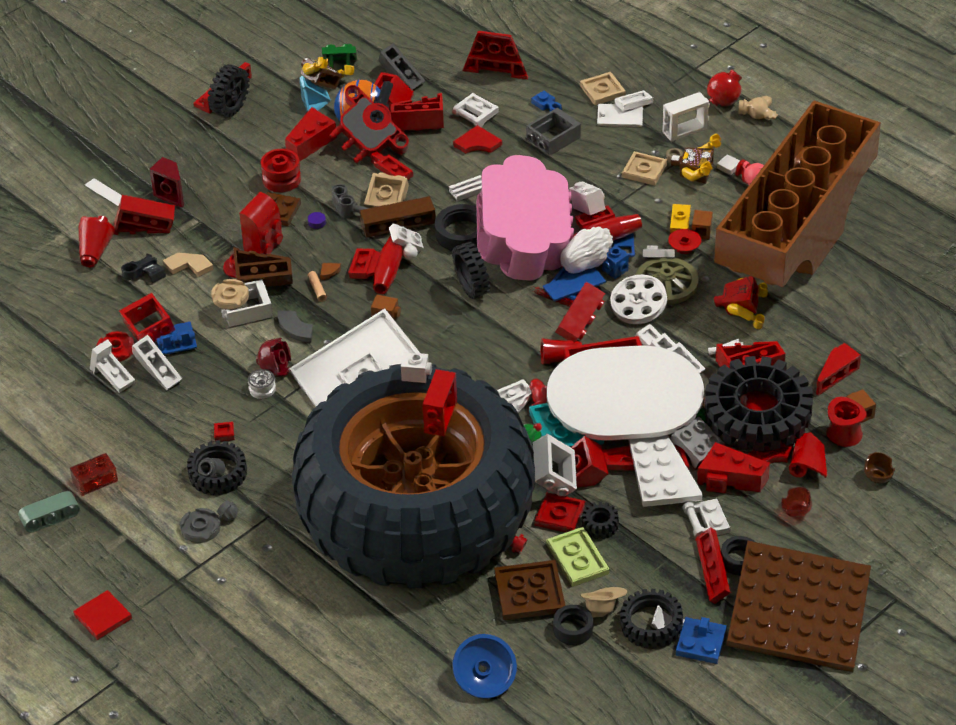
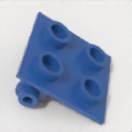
[157,321,197,355]

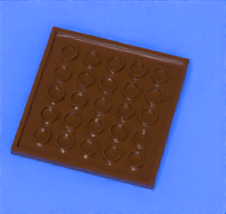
[726,541,871,672]

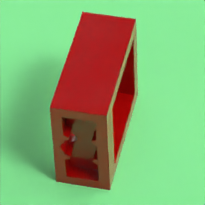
[119,293,175,342]
[423,369,457,436]

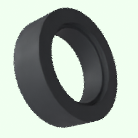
[435,204,477,251]

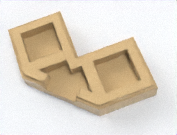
[163,253,213,277]

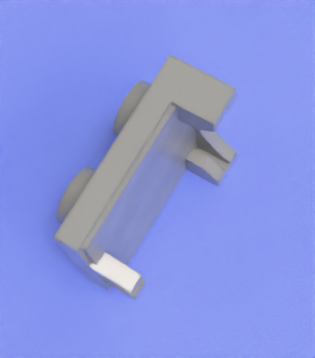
[670,417,726,469]

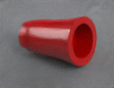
[540,338,582,365]

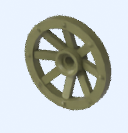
[635,257,698,305]

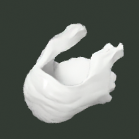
[560,227,613,274]

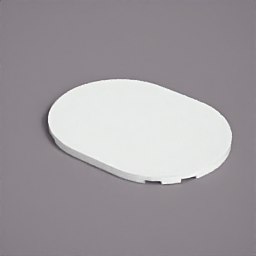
[547,346,704,440]

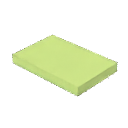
[546,527,610,587]

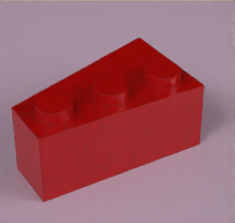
[285,107,337,161]
[716,341,786,368]
[697,442,770,492]

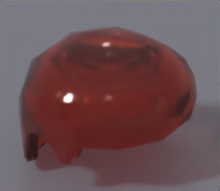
[781,487,812,518]

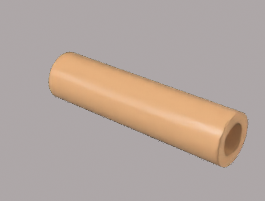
[307,271,327,302]

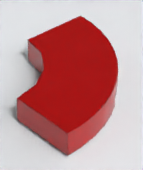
[748,442,794,464]

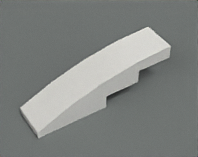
[635,324,705,374]

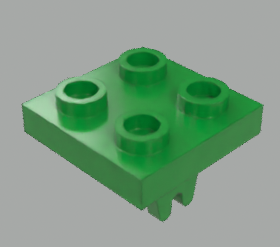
[322,44,357,69]

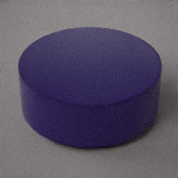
[308,212,326,229]

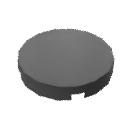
[180,508,221,543]

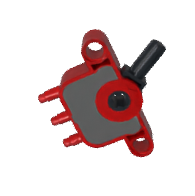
[329,81,409,163]

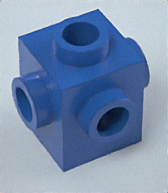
[602,245,629,279]

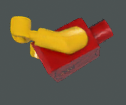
[714,276,768,329]

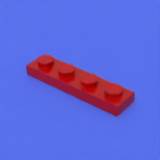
[696,527,730,604]

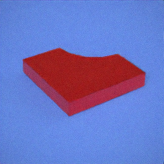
[453,125,503,154]

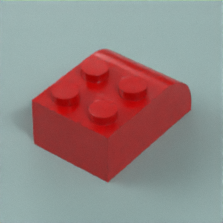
[239,192,283,255]

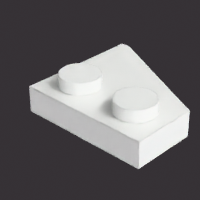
[497,379,533,413]

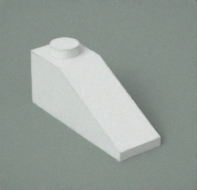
[132,335,182,390]

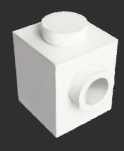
[401,352,432,383]

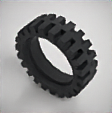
[452,242,490,299]
[187,440,247,495]
[620,588,683,649]

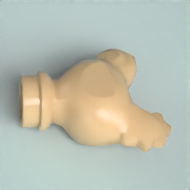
[739,96,778,120]

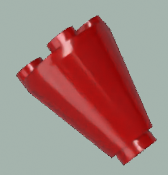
[78,216,115,268]

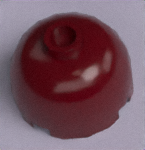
[256,338,291,376]

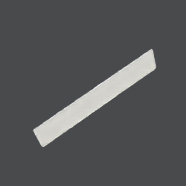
[85,179,121,206]

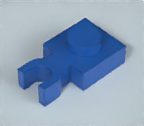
[531,90,562,112]

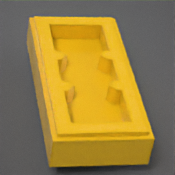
[670,204,691,233]

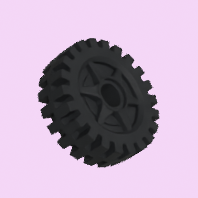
[208,64,250,117]

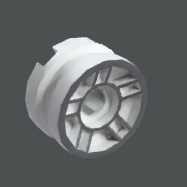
[248,369,276,399]

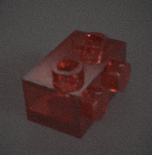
[70,453,118,496]

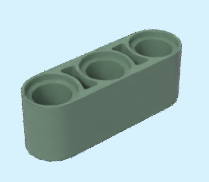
[18,491,80,532]

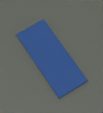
[543,267,606,301]

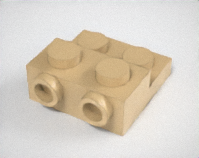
[364,173,409,208]

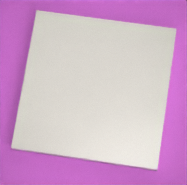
[288,309,420,407]

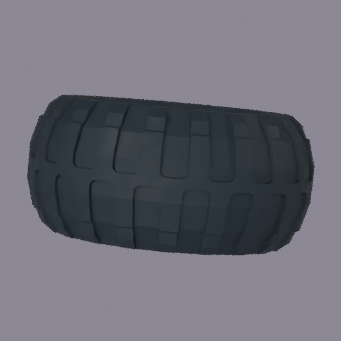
[292,364,535,588]

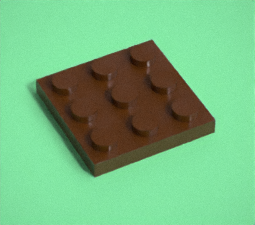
[494,560,566,620]

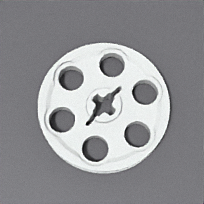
[610,275,667,324]

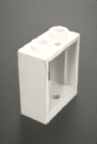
[663,92,710,142]
[221,280,273,327]
[533,434,577,496]

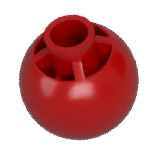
[707,69,742,107]

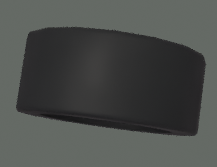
[721,536,755,575]
[553,604,593,645]

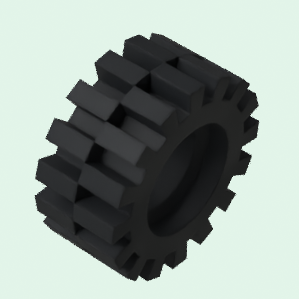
[582,501,619,539]

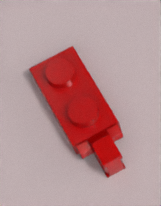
[371,151,413,180]

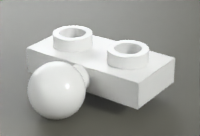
[389,224,423,260]

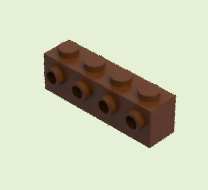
[360,196,436,237]

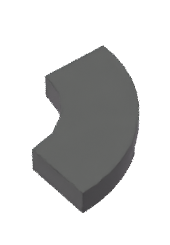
[278,311,313,343]

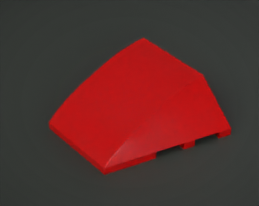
[462,31,529,80]

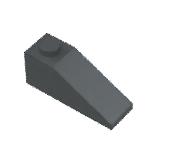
[378,43,425,91]

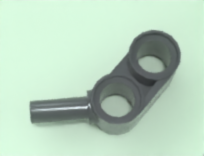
[331,184,368,219]

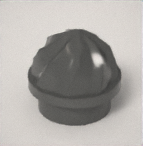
[217,500,238,521]

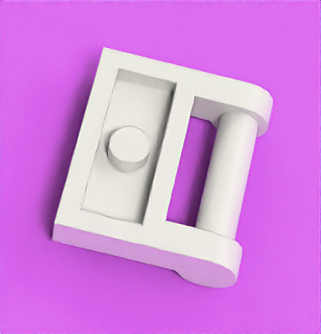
[452,93,499,127]
[682,499,730,538]

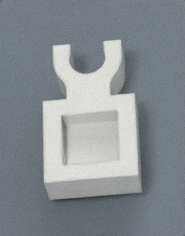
[643,245,675,257]

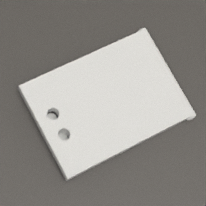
[597,104,643,127]

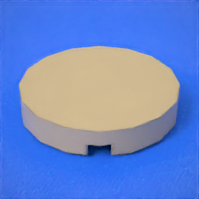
[211,279,249,309]

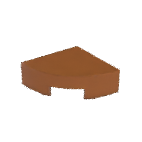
[320,263,341,280]

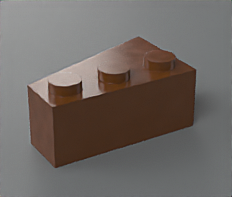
[233,247,293,287]

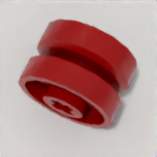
[260,149,301,193]

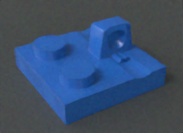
[676,617,727,664]

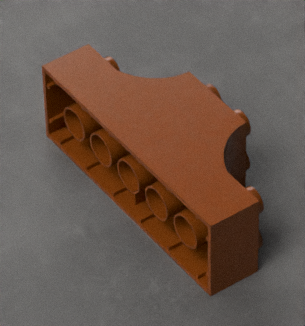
[714,100,881,287]

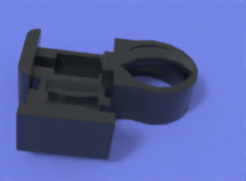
[121,254,166,283]

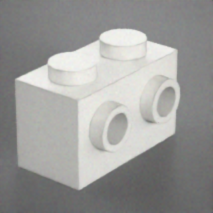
[569,182,606,215]

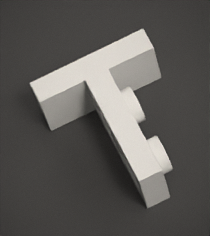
[90,339,135,393]

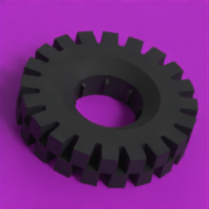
[705,356,813,451]

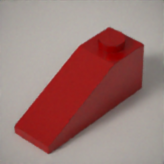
[816,343,861,396]

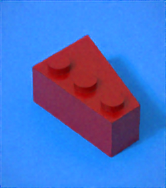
[391,93,444,131]
[114,195,175,235]
[555,282,605,342]

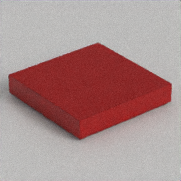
[535,492,585,533]
[73,590,132,640]

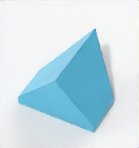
[300,76,331,112]

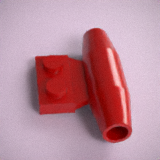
[570,206,642,241]
[348,235,403,294]

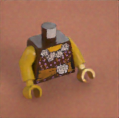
[301,57,354,90]
[671,134,721,184]

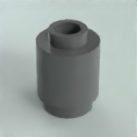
[198,458,225,478]

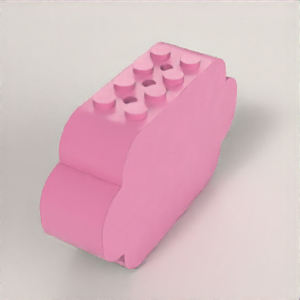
[476,155,574,280]

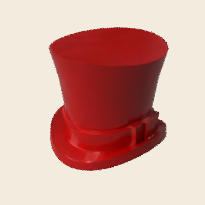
[826,397,866,447]

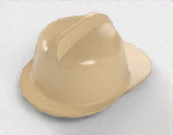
[580,587,627,617]

